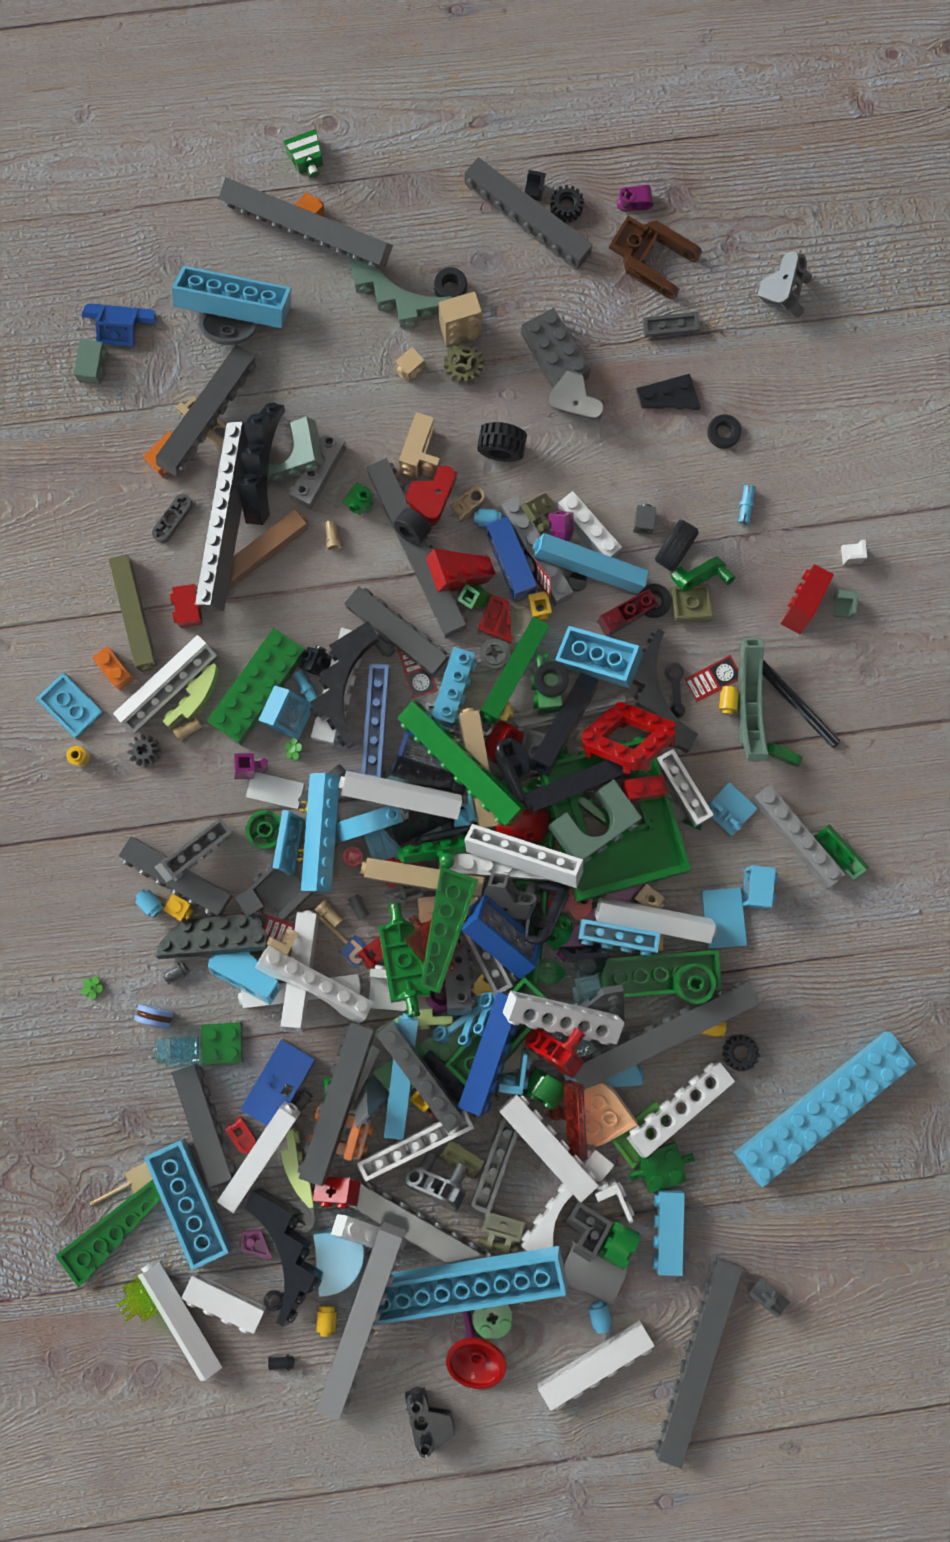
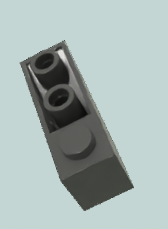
[355,1077,389,1129]

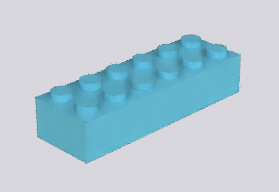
[172,266,291,328]
[144,1138,232,1271]

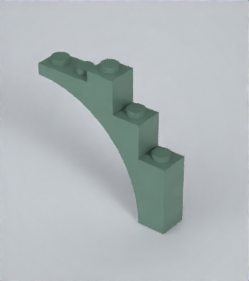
[349,253,452,328]
[738,638,768,762]

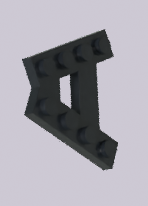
[389,755,466,845]

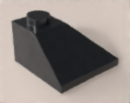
[559,945,609,976]

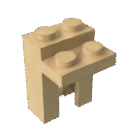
[399,412,440,479]

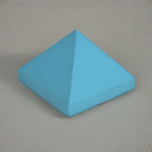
[454,809,471,827]

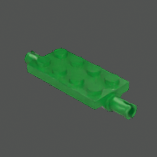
[378,902,430,1018]

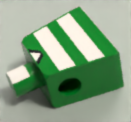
[283,129,323,178]

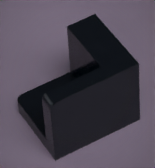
[524,170,546,201]

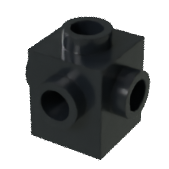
[299,646,332,676]

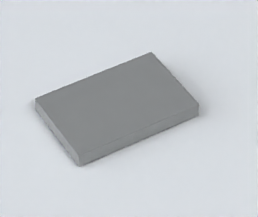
[564,1241,629,1304]

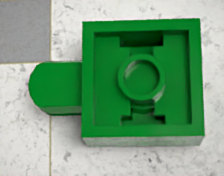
[531,653,562,714]

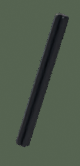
[762,660,840,748]

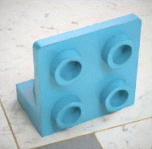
[498,1047,531,1095]

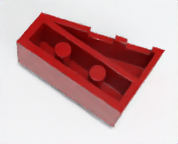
[426,548,496,592]
[780,564,834,634]

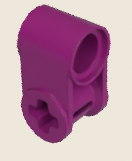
[617,185,653,212]

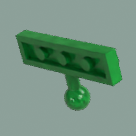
[397,835,466,868]

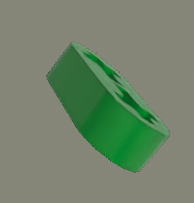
[767,743,803,767]

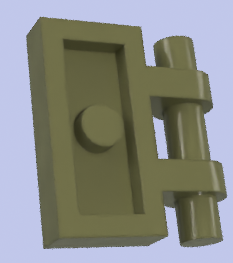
[521,493,556,532]
[439,1140,484,1179]
[478,1211,525,1254]

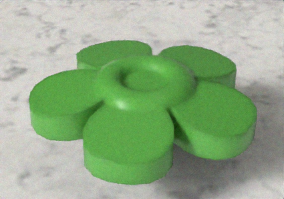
[285,738,303,760]
[82,977,103,999]

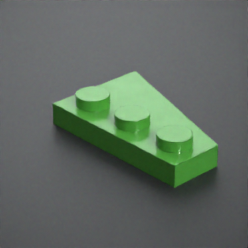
[611,1101,668,1169]

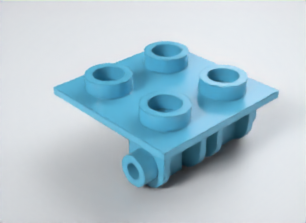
[708,782,758,836]

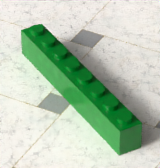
[398,701,527,826]

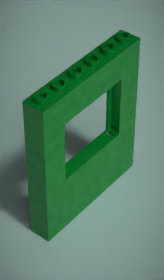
[538,736,691,903]

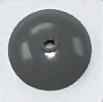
[199,313,256,345]

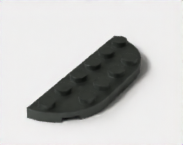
[155,915,269,959]

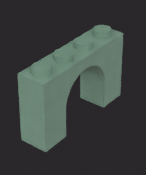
[267,417,324,486]
[548,780,642,865]

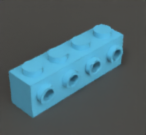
[432,647,478,729]
[577,919,661,956]
[653,1189,684,1276]

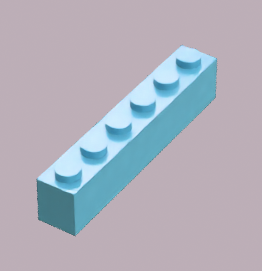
[301,773,340,893]

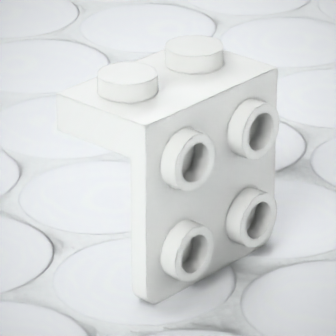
[369,965,407,1011]
[593,1178,635,1223]

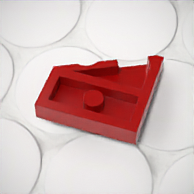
[477,594,513,644]

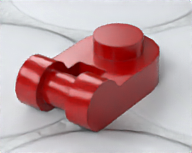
[356,936,383,969]
[224,1116,257,1154]

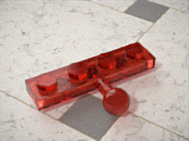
[548,1079,588,1162]

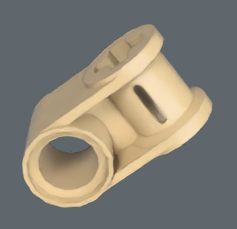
[449,487,485,522]

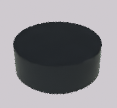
[568,572,587,591]

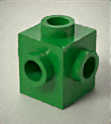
[342,482,375,515]
[539,917,573,950]

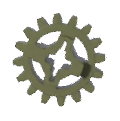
[444,343,484,384]

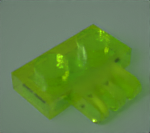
[115,1276,159,1322]

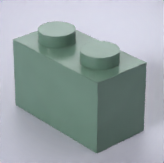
[74,339,108,384]

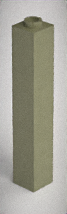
[109,554,157,671]

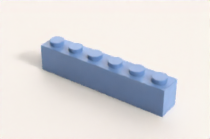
[361,664,390,778]

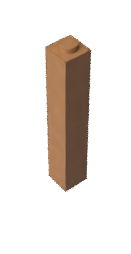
[228,509,308,590]

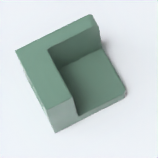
[833,590,858,618]

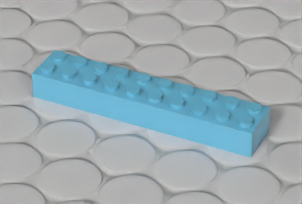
[733,1031,916,1188]
[373,1246,568,1326]

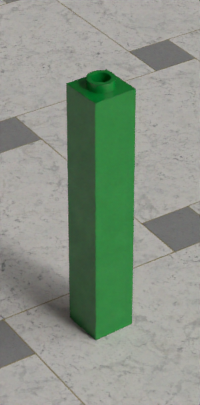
[479,616,550,725]

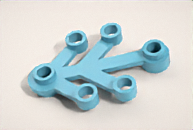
[432,992,496,1047]

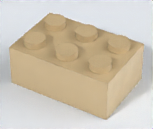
[439,291,482,346]

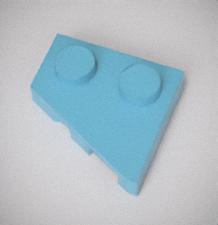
[364,829,401,860]

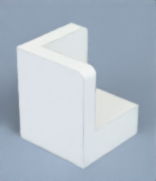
[841,540,867,565]

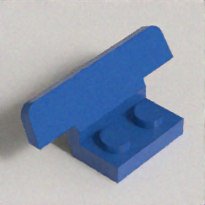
[82,303,156,347]

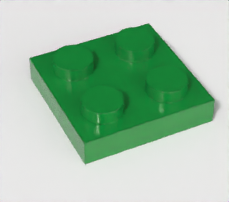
[201,1022,243,1064]

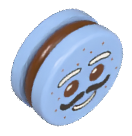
[134,1004,174,1028]

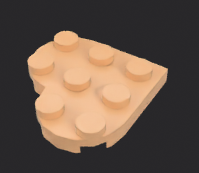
[574,1081,637,1147]

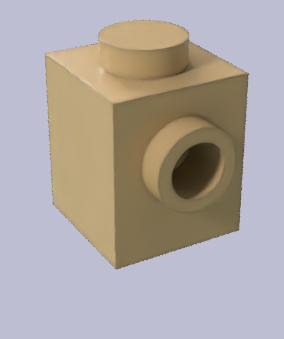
[396,347,425,381]
[632,884,665,909]

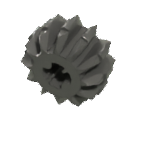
[127,734,161,767]

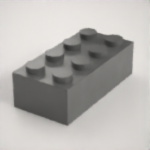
[521,308,590,388]

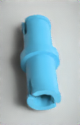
[738,485,756,525]
[292,670,318,702]

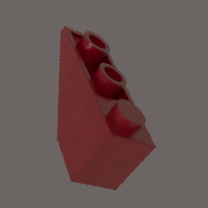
[597,589,659,637]

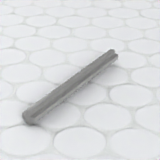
[516,696,627,732]

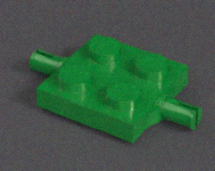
[629,1141,695,1193]

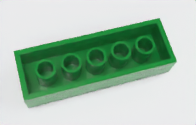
[207,628,306,746]
[600,950,722,997]
[445,977,552,1085]

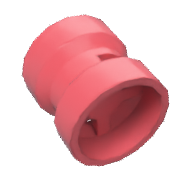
[343,847,364,867]

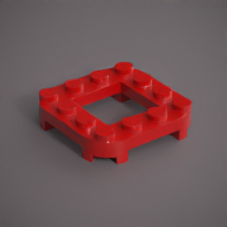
[582,702,676,774]

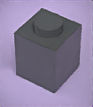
[633,504,656,534]
[235,887,266,919]

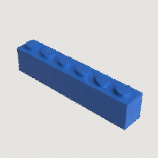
[458,992,518,1116]

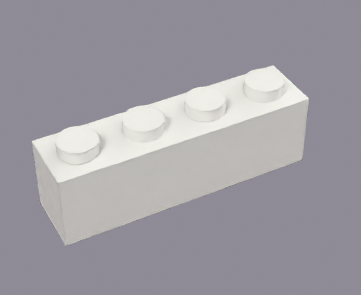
[557,491,622,558]
[657,749,713,827]
[181,1272,266,1334]

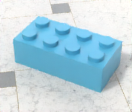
[555,626,643,689]

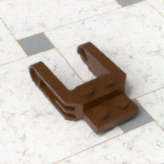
[609,215,702,299]

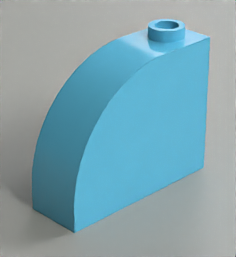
[335,805,404,843]
[314,1229,365,1297]

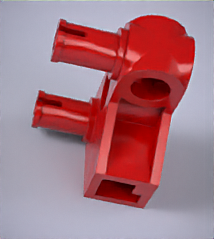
[405,466,458,526]
[525,1028,586,1079]

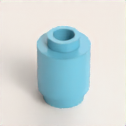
[474,508,501,528]
[135,889,164,918]
[588,1300,613,1334]

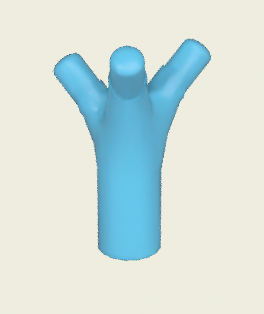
[461,794,477,822]

